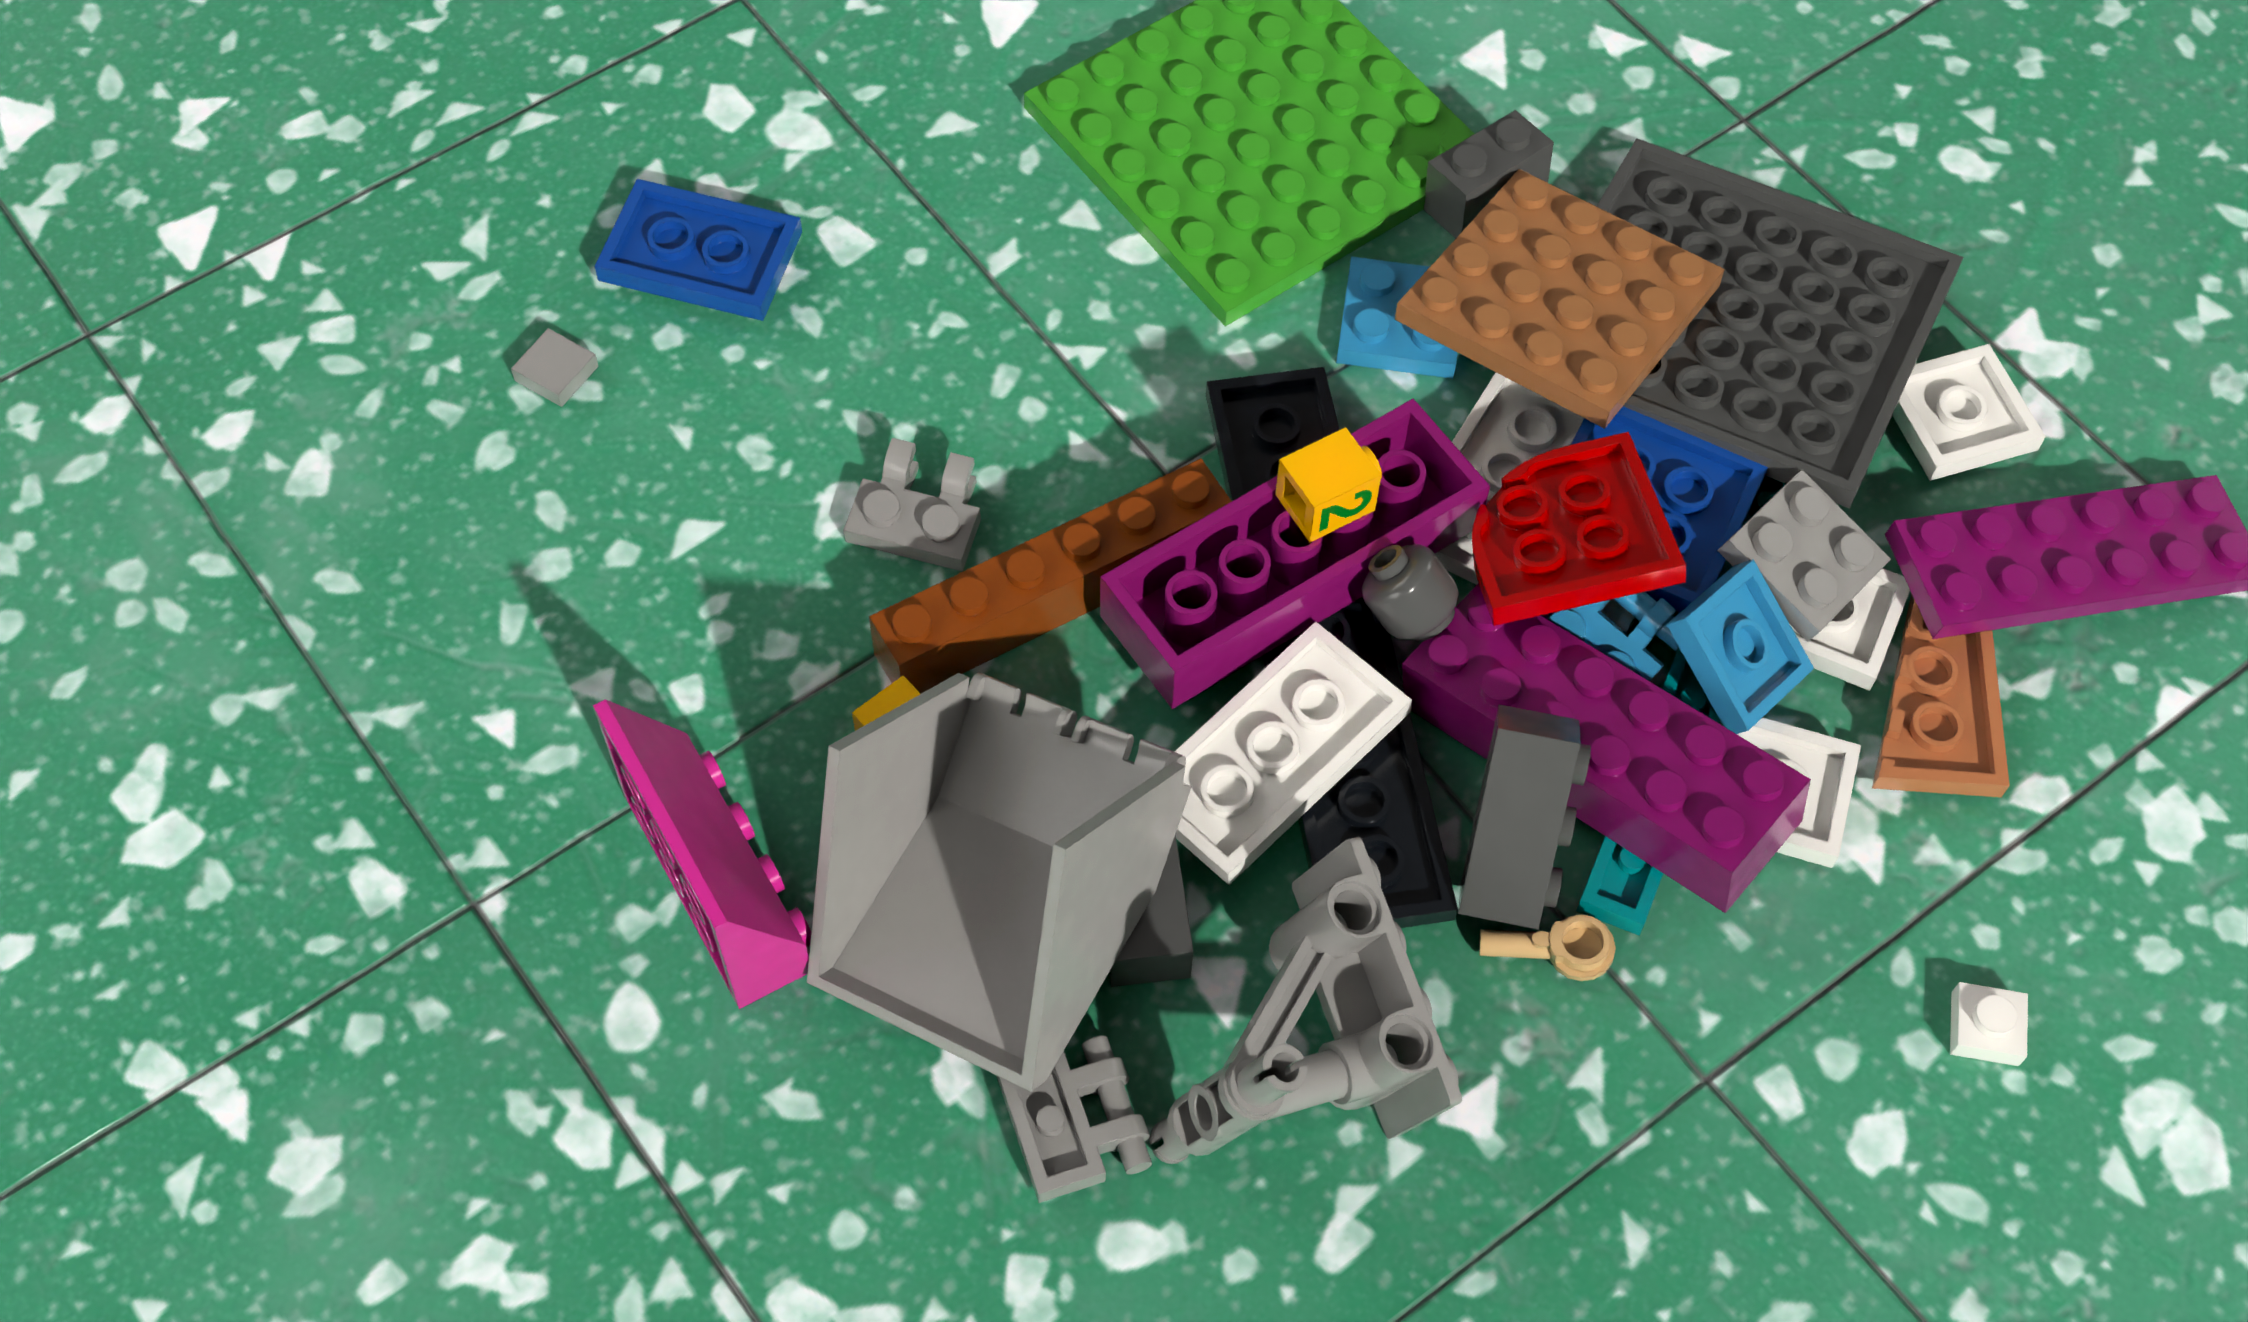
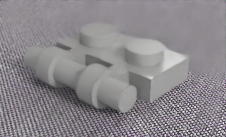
[996,1036,1152,1203]

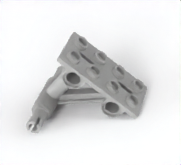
[1149,837,1462,1164]

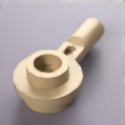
[1479,915,1616,981]

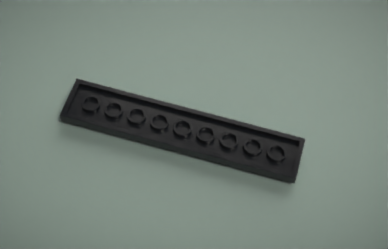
[1206,367,1458,928]

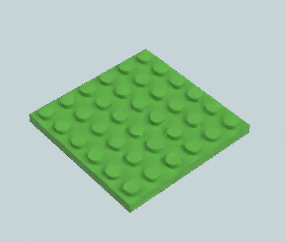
[1024,0,1474,327]

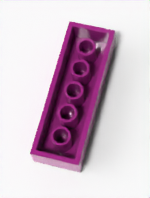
[1100,398,1490,709]
[1402,583,1811,913]

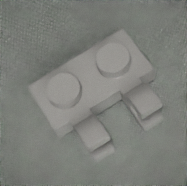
[843,438,981,572]

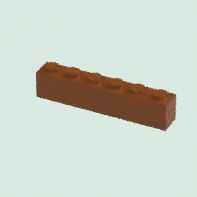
[869,458,1232,694]

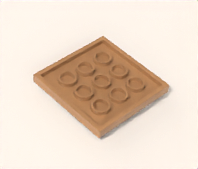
[1395,169,1725,429]

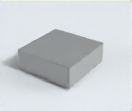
[511,328,598,407]

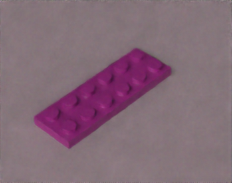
[1884,475,2248,639]

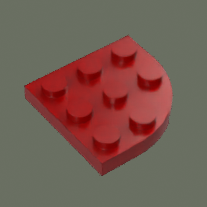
[1472,432,1686,626]

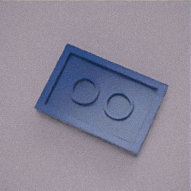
[594,179,802,321]

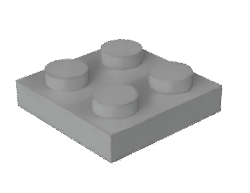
[1717,470,1891,642]

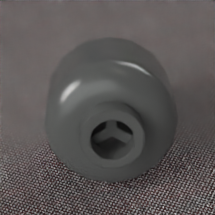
[1361,544,1459,641]

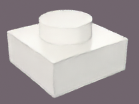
[1950,982,2028,1066]

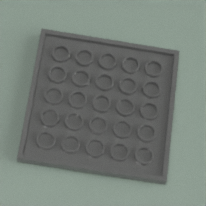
[1596,138,1964,509]

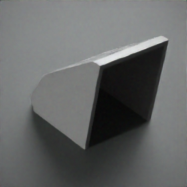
[807,672,1192,1092]

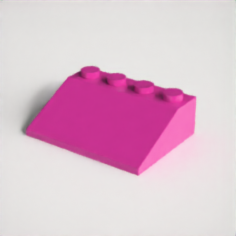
[593,699,811,1009]

